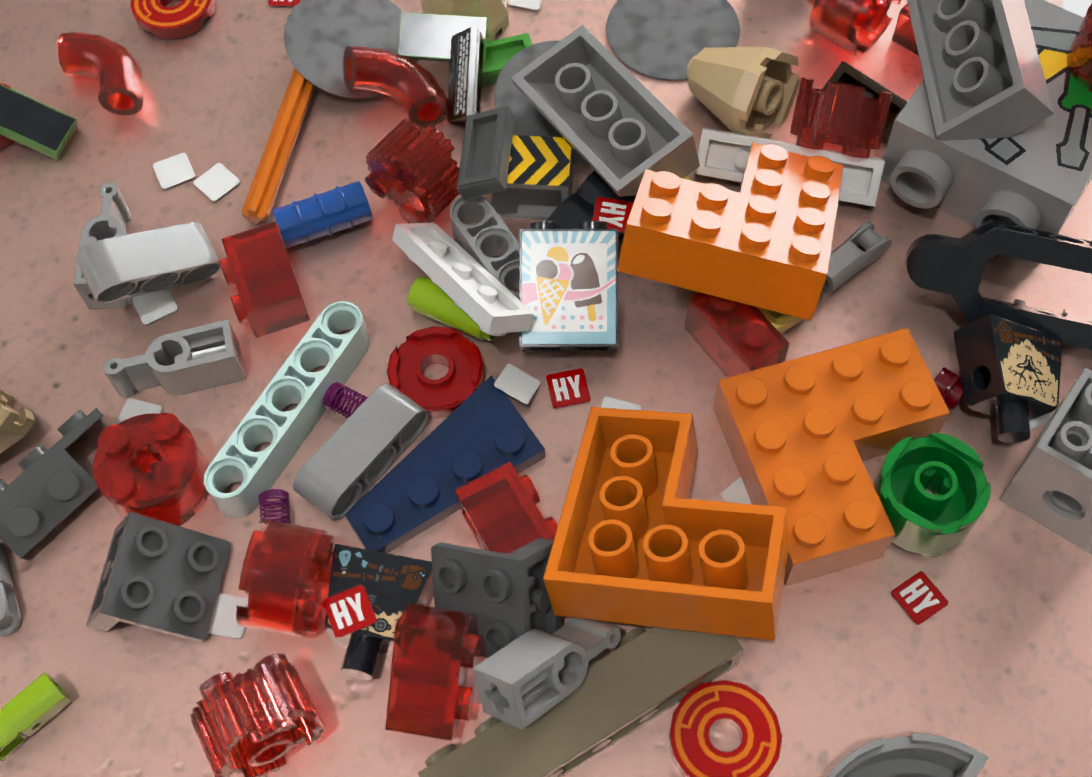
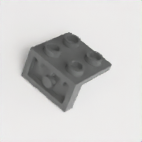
[86,512,230,642]
[431,538,562,658]

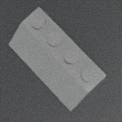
[907,0,1054,141]
[511,25,700,197]

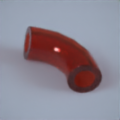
[57,32,144,116]
[343,46,450,128]

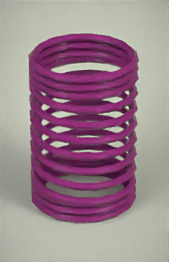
[323,382,368,419]
[258,489,292,543]

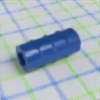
[272,181,373,249]

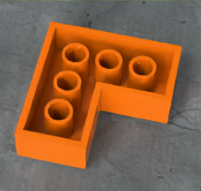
[617,143,843,321]
[713,327,950,587]
[543,407,789,641]

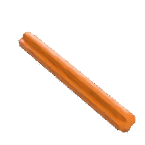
[242,68,316,225]

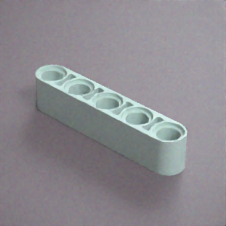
[204,301,370,518]

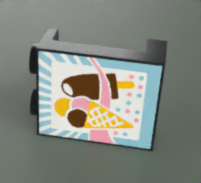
[519,221,618,351]

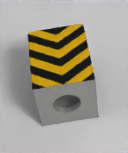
[491,135,573,221]

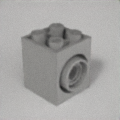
[999,368,1092,554]

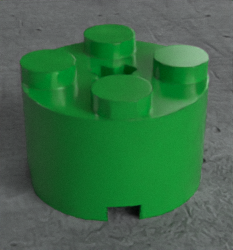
[873,433,991,557]

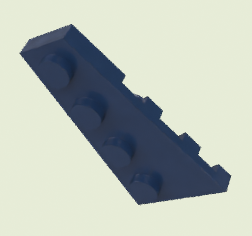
[345,375,546,553]

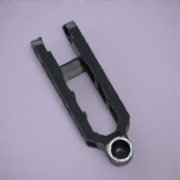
[905,220,1092,350]

